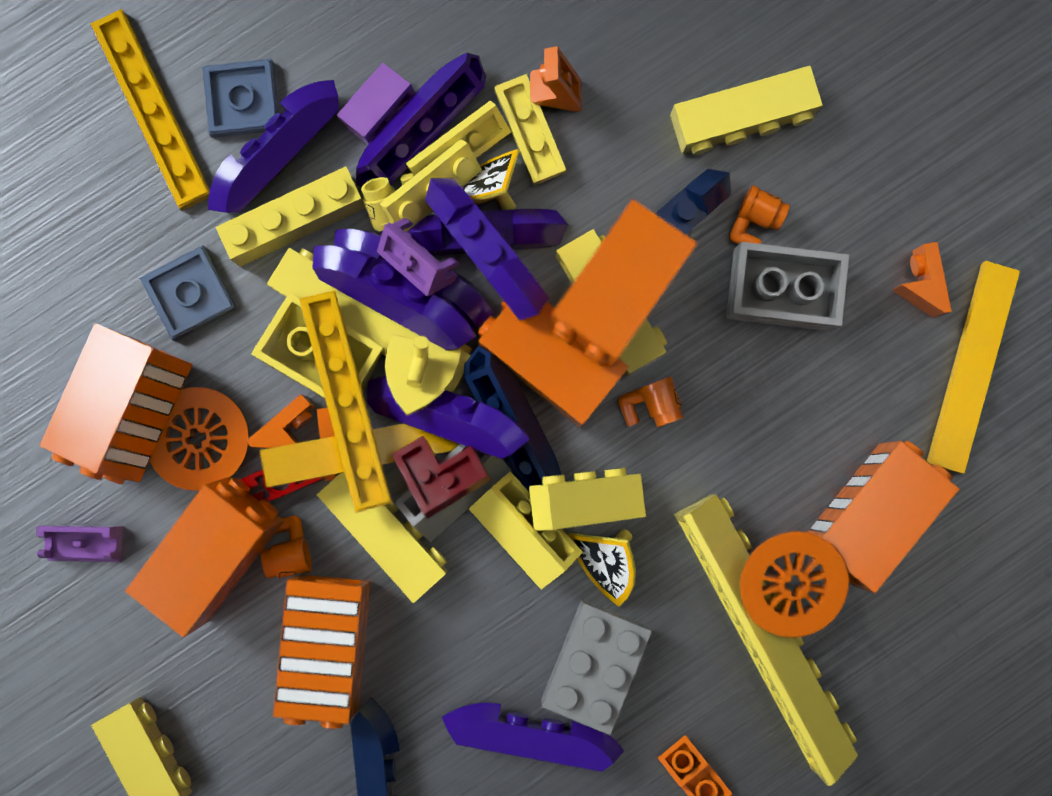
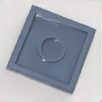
[202,59,279,138]
[140,245,237,341]

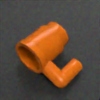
[729,184,790,245]
[618,376,684,427]
[261,515,312,579]

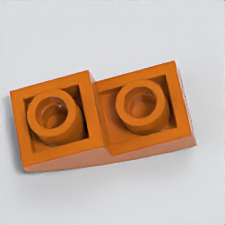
[658,735,733,796]

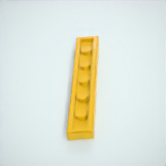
[90,9,210,211]
[926,261,1020,474]
[299,290,392,513]
[260,424,459,488]

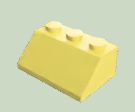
[251,292,383,399]

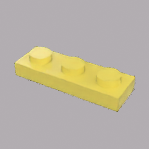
[494,74,566,186]
[406,101,511,176]
[379,139,482,232]

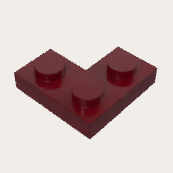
[392,436,491,519]

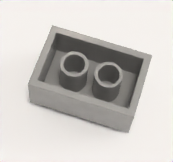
[726,242,849,332]
[541,599,652,736]

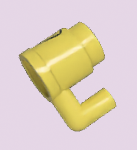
[361,173,414,231]

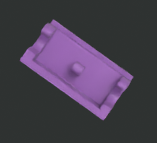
[337,62,415,145]
[377,218,459,297]
[36,525,123,562]

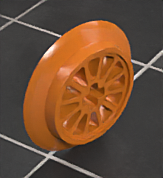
[150,387,249,491]
[740,531,849,638]

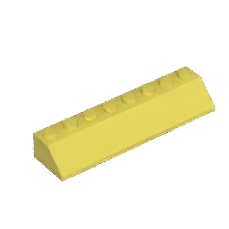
[674,494,858,786]

